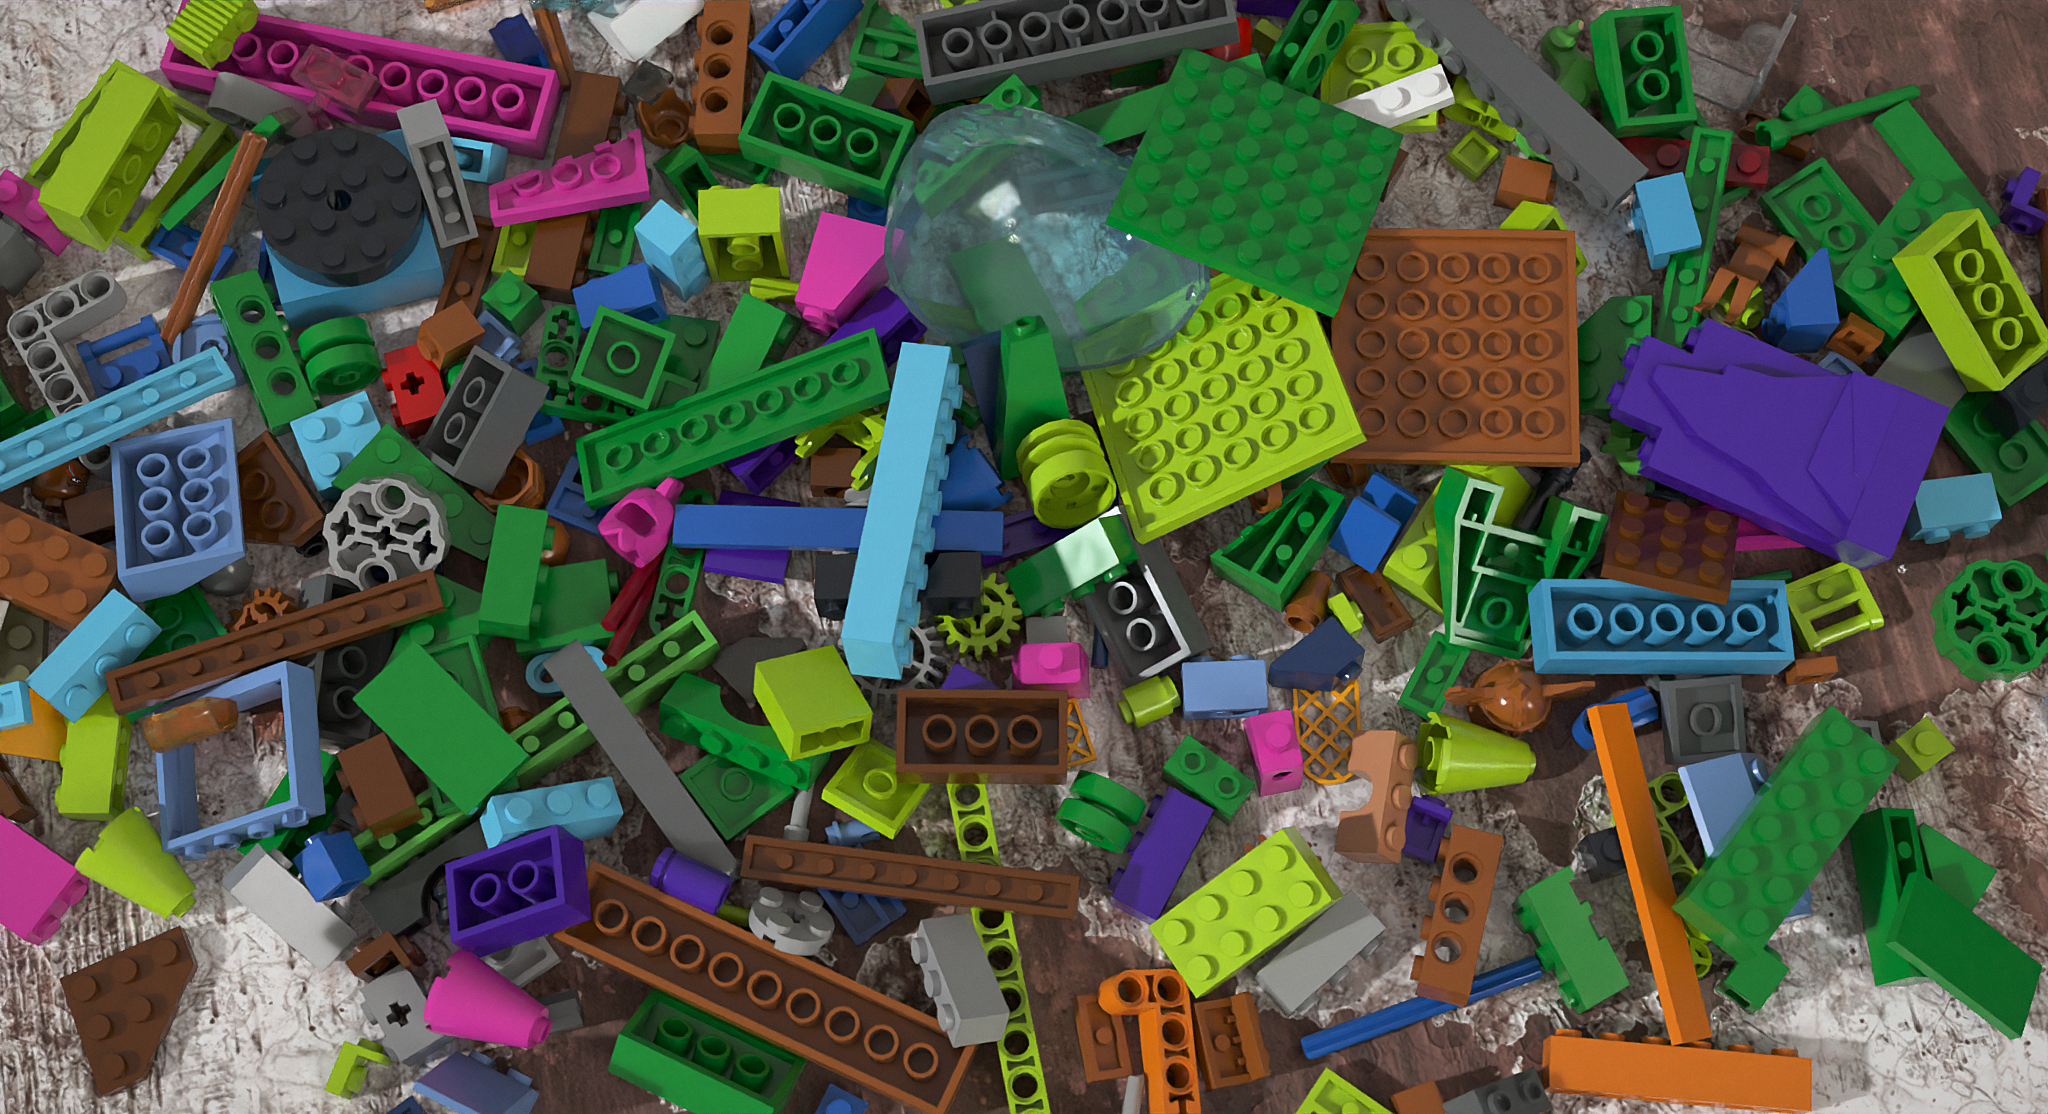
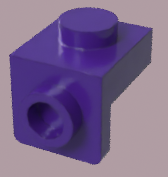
[1998,166,2048,236]
[1401,794,1453,865]

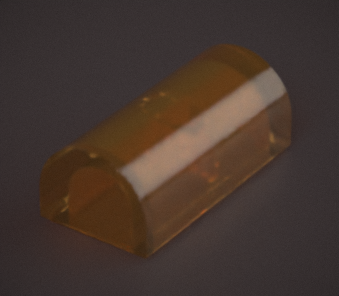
[142,696,238,754]

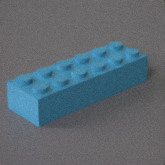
[1528,579,1795,674]

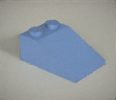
[412,1049,540,1114]

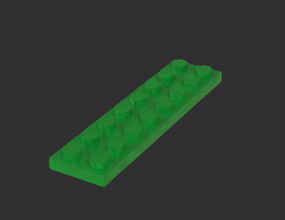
[575,327,893,511]

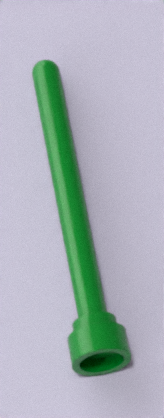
[1755,84,1920,152]

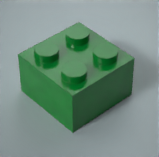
[570,304,676,413]

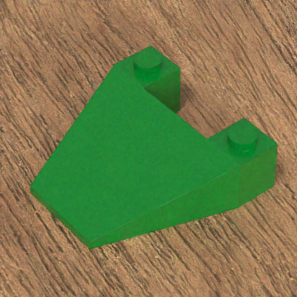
[1433,465,1609,660]

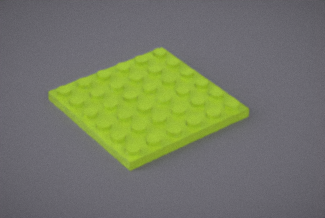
[1073,273,1367,544]

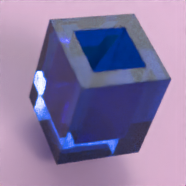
[488,13,550,68]

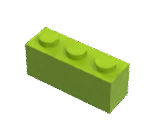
[55,691,133,822]

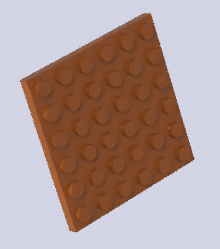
[1330,228,1580,467]

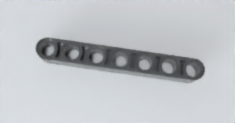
[542,638,741,884]

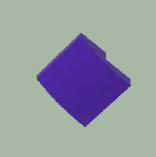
[704,490,801,585]

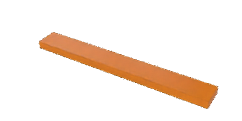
[1587,702,1712,1046]

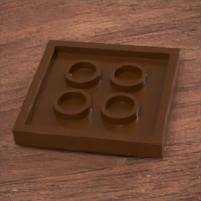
[1600,490,1739,605]

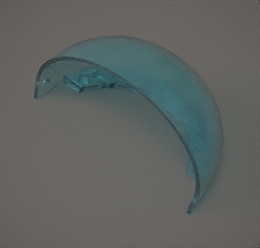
[884,103,1211,372]

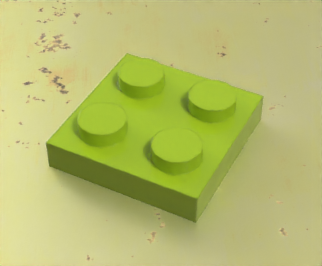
[821,737,934,840]

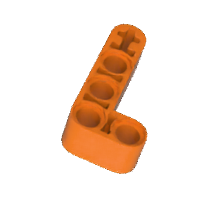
[1097,969,1201,1114]

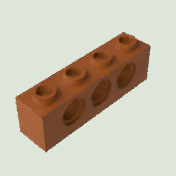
[689,0,756,154]
[1410,824,1504,1008]

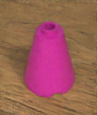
[423,949,552,1049]

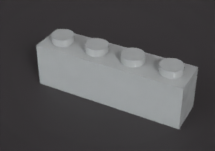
[396,98,479,248]

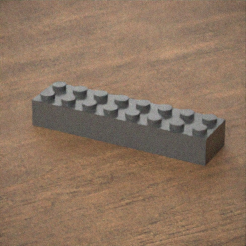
[913,0,1240,105]

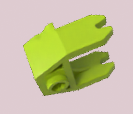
[795,401,890,491]

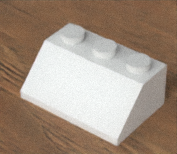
[584,0,704,62]

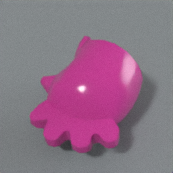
[598,476,684,568]

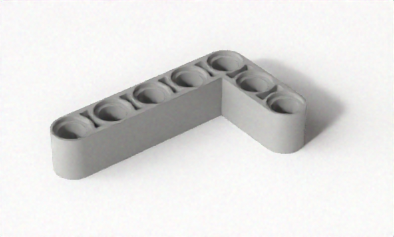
[7,269,127,482]

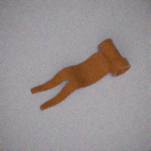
[1693,223,1797,325]

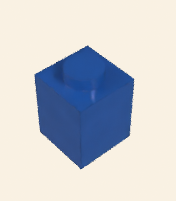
[292,830,372,903]

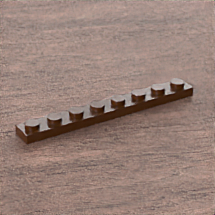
[105,569,447,716]
[740,834,1082,921]

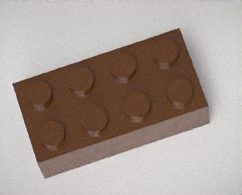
[896,689,1068,785]

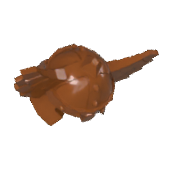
[1444,660,1595,738]

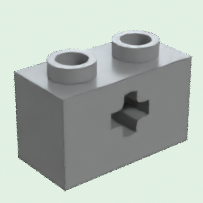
[359,964,455,1067]

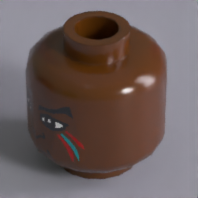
[30,457,90,514]

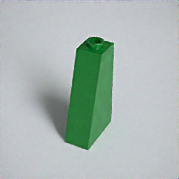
[992,315,1071,481]

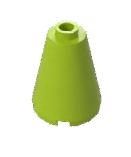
[1415,712,1536,796]
[74,805,197,920]

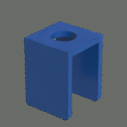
[1328,472,1420,574]

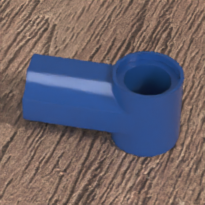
[1571,687,1659,750]

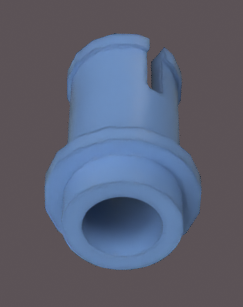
[825,819,880,847]

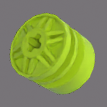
[1016,419,1116,529]

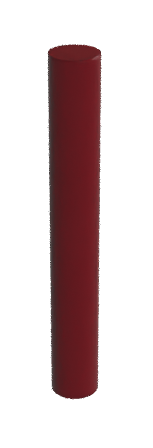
[601,543,668,632]
[602,571,660,667]

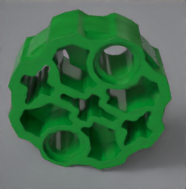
[1930,559,2048,683]

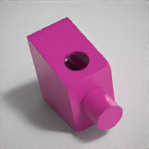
[1011,642,1090,699]
[1242,709,1304,797]

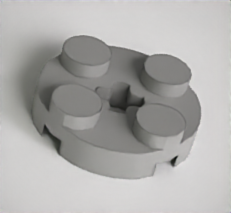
[748,887,835,955]

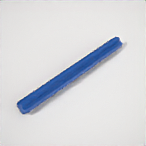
[1300,956,1543,1060]

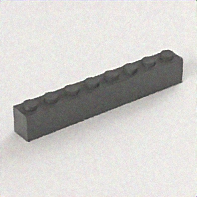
[1384,0,1649,215]

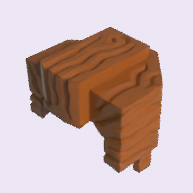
[472,448,545,517]

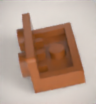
[1190,991,1271,1091]

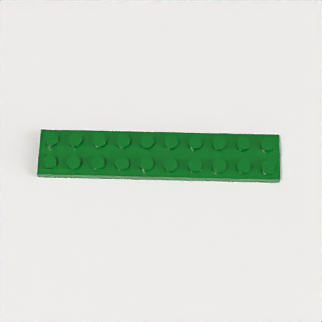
[1757,157,2048,512]

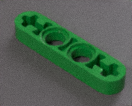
[649,488,715,636]

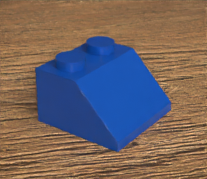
[1761,248,1840,354]

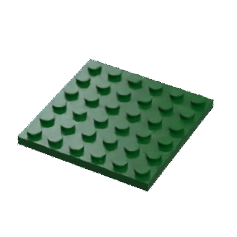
[1106,48,1404,318]

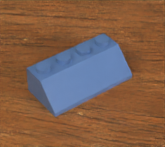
[1678,753,1813,924]

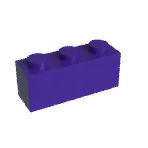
[1107,786,1214,925]

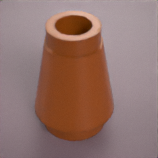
[1284,570,1332,634]

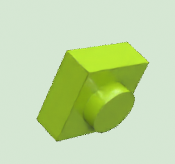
[1325,592,1364,640]

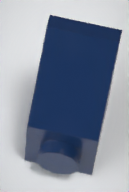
[1267,616,1365,692]

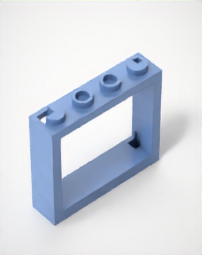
[153,661,326,861]

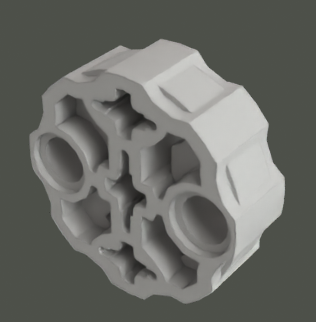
[323,472,452,591]

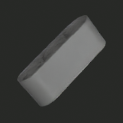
[206,72,327,147]

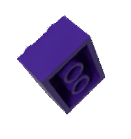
[445,824,591,958]

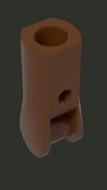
[1738,110,1814,162]

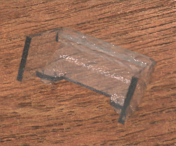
[1626,0,1803,112]

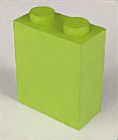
[753,644,873,761]

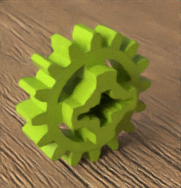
[934,572,1023,661]

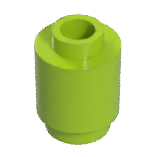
[1116,675,1181,729]

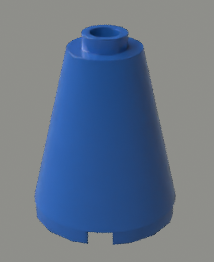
[938,433,1014,511]

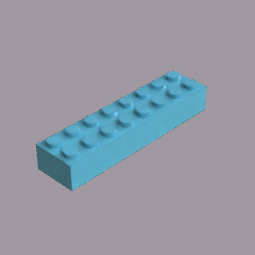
[841,342,963,680]

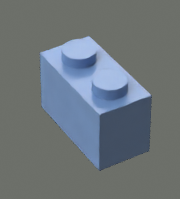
[1180,654,1268,721]

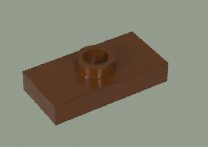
[1335,564,1414,644]

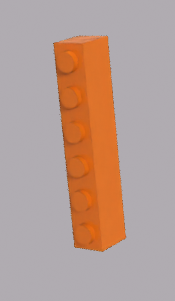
[1542,1029,1812,1114]

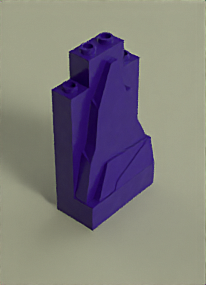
[1606,318,1950,571]

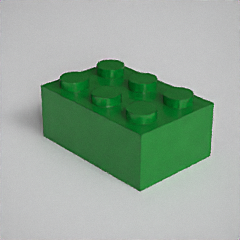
[1590,5,1697,138]

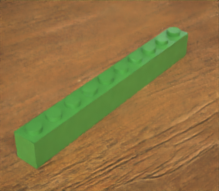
[353,610,723,887]

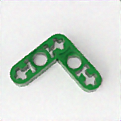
[535,305,643,426]

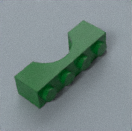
[658,671,831,792]

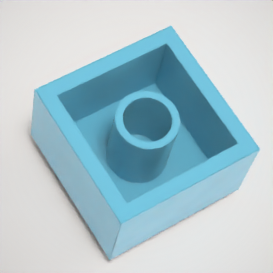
[289,390,384,503]

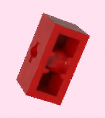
[381,344,447,438]

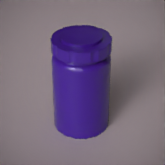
[649,847,733,916]

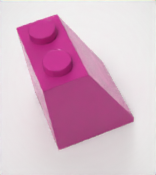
[795,211,905,336]

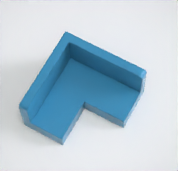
[1630,172,1702,270]

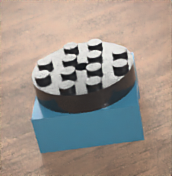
[250,128,444,330]

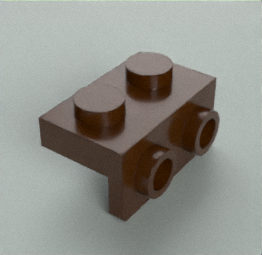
[345,930,430,984]

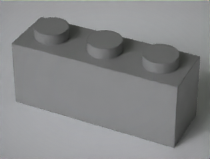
[221,843,358,972]
[1254,890,1386,1018]
[911,913,1010,1048]

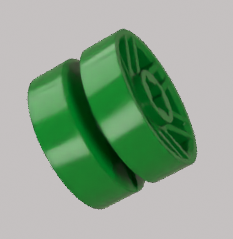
[297,317,383,396]
[1055,770,1147,854]

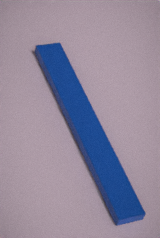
[672,504,1004,555]

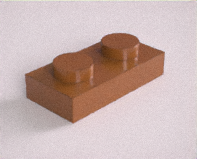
[1072,993,1133,1084]

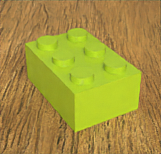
[698,184,791,282]

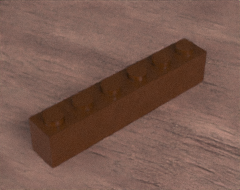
[524,70,630,305]

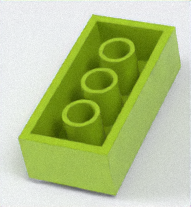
[37,69,183,253]
[1892,208,2048,392]
[1148,826,1344,998]

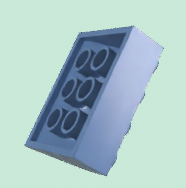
[110,417,246,603]

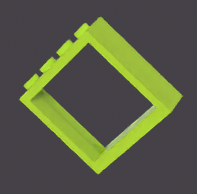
[22,59,239,263]

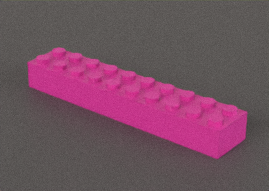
[160,0,563,160]

